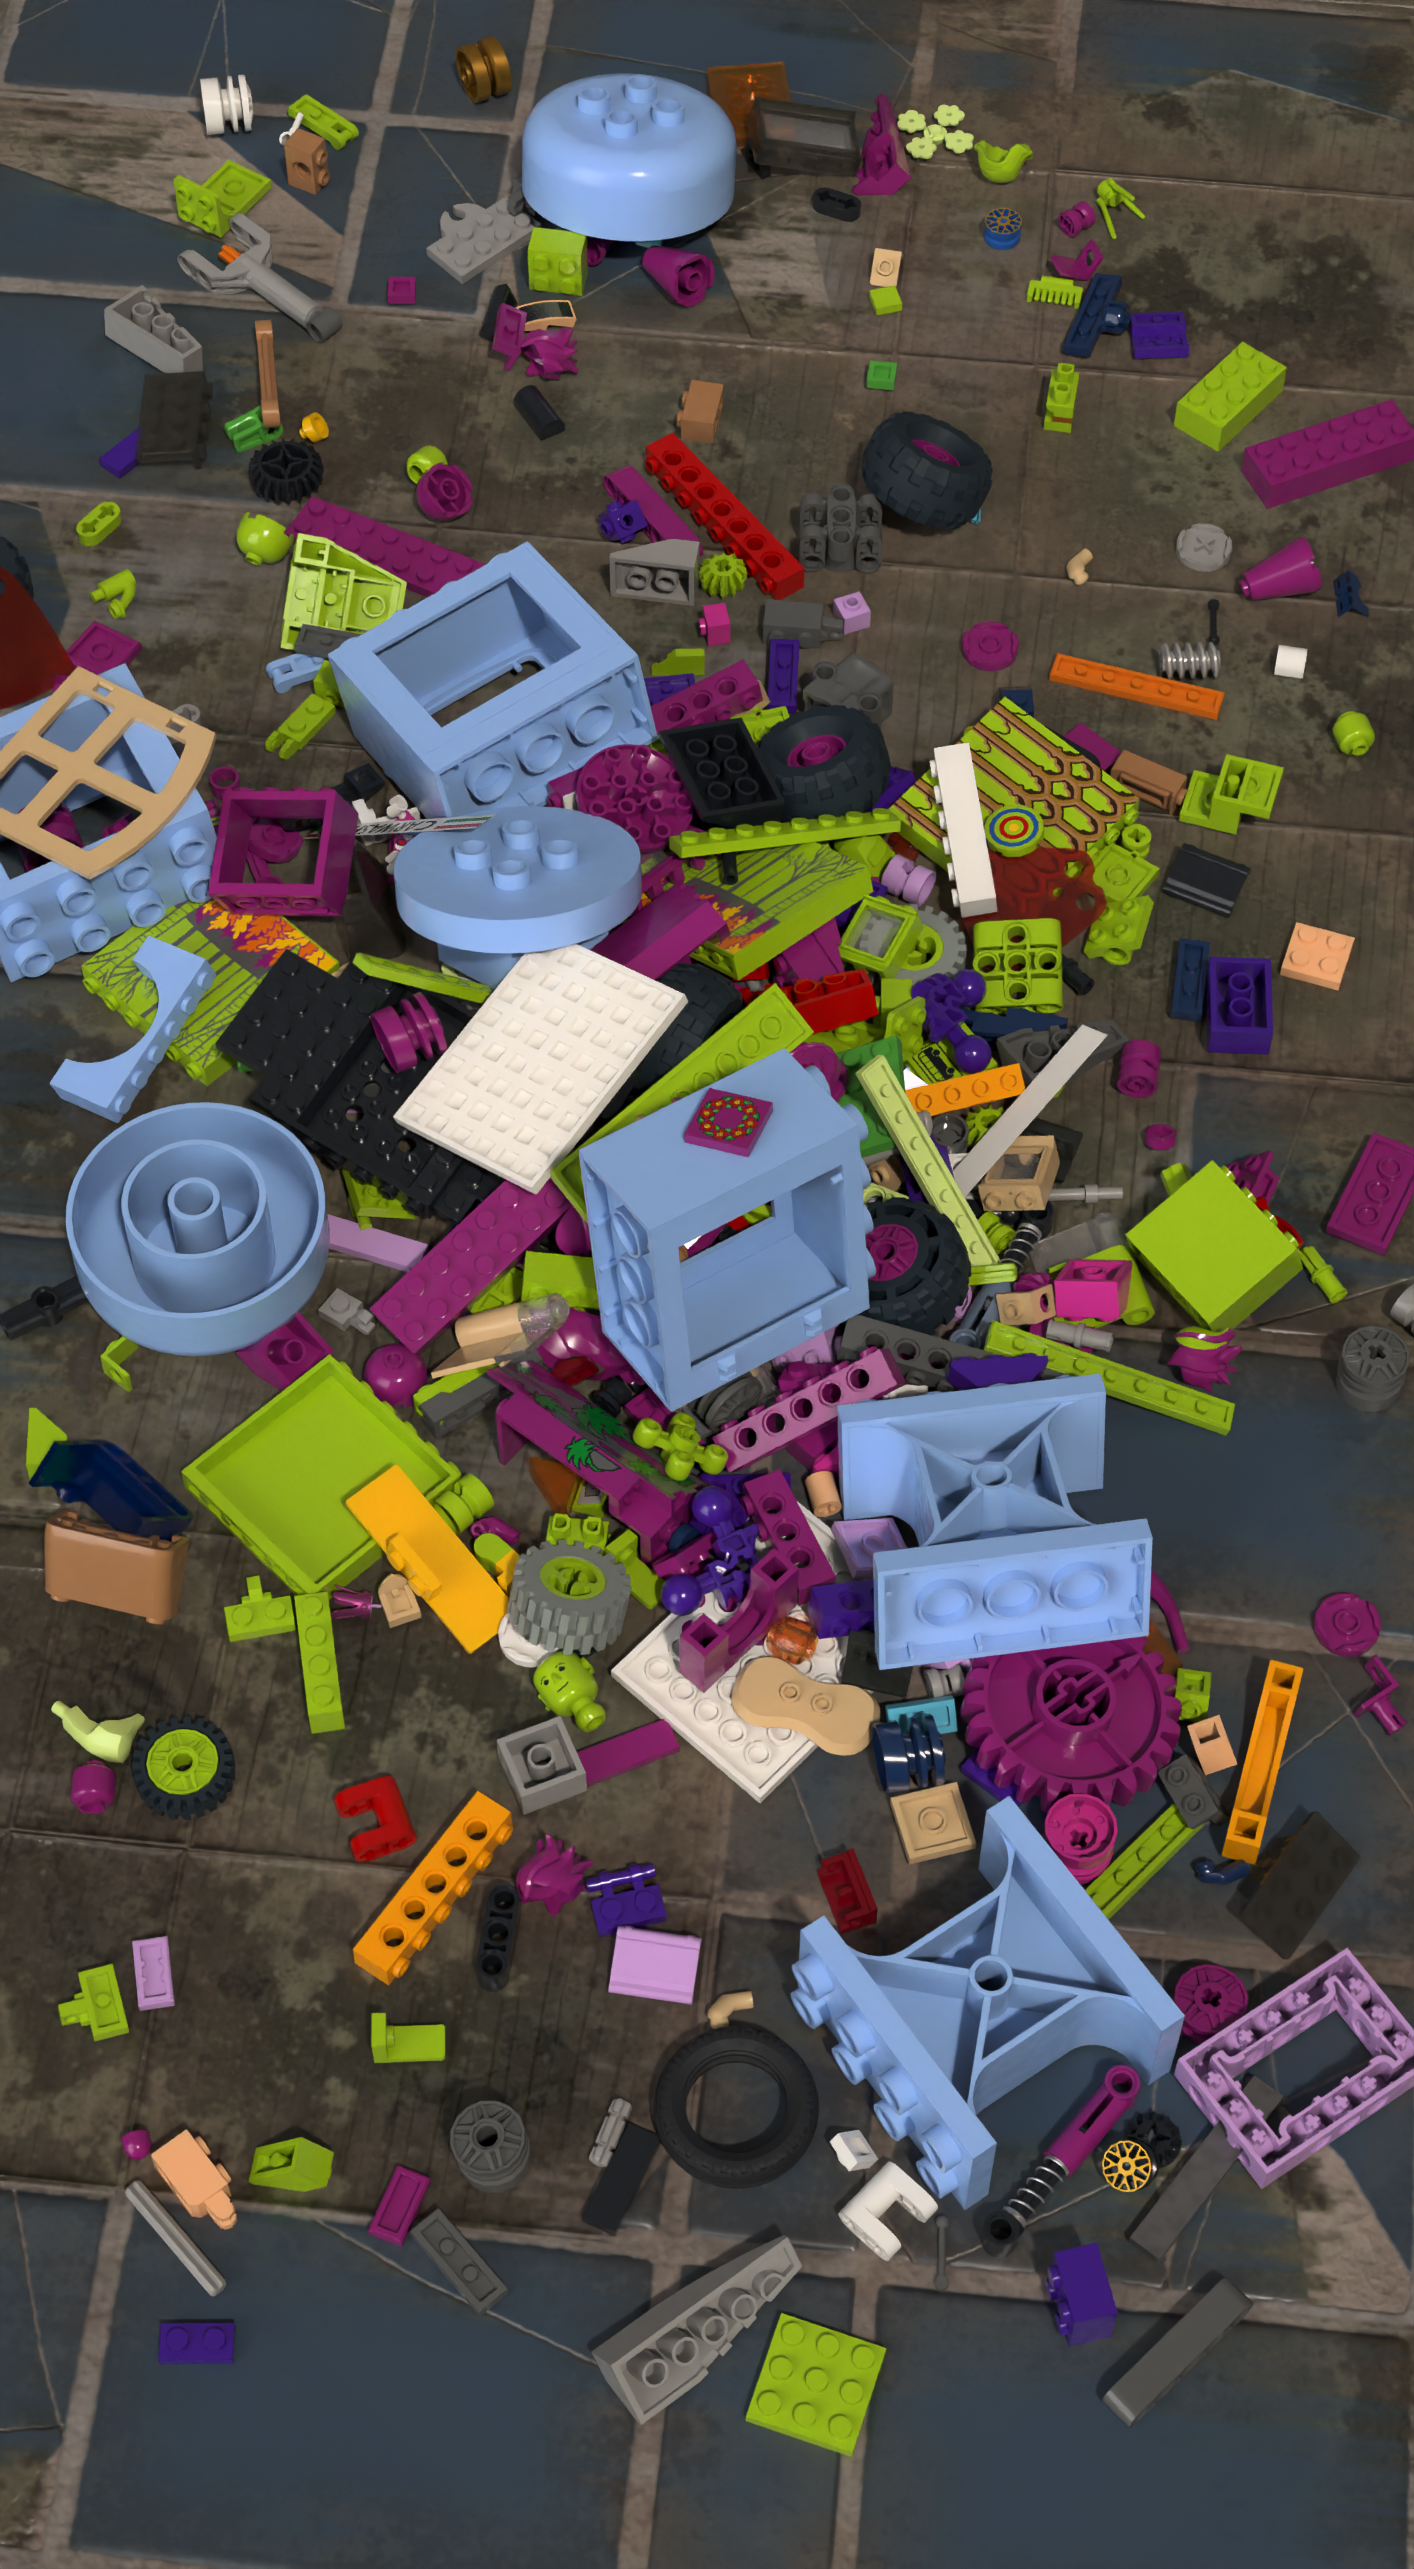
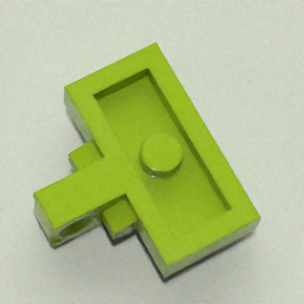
[224,1575,296,1642]
[58,1964,129,2042]

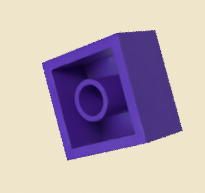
[1045,2242,1118,2347]

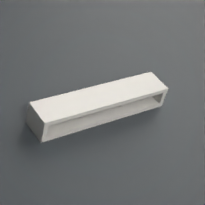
[929,742,997,918]

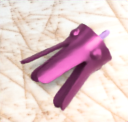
[331,1585,382,1619]

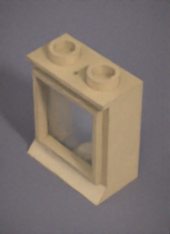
[978,1135,1060,1211]

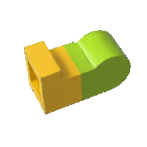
[474,1533,520,1598]

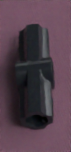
[0,1275,89,1341]

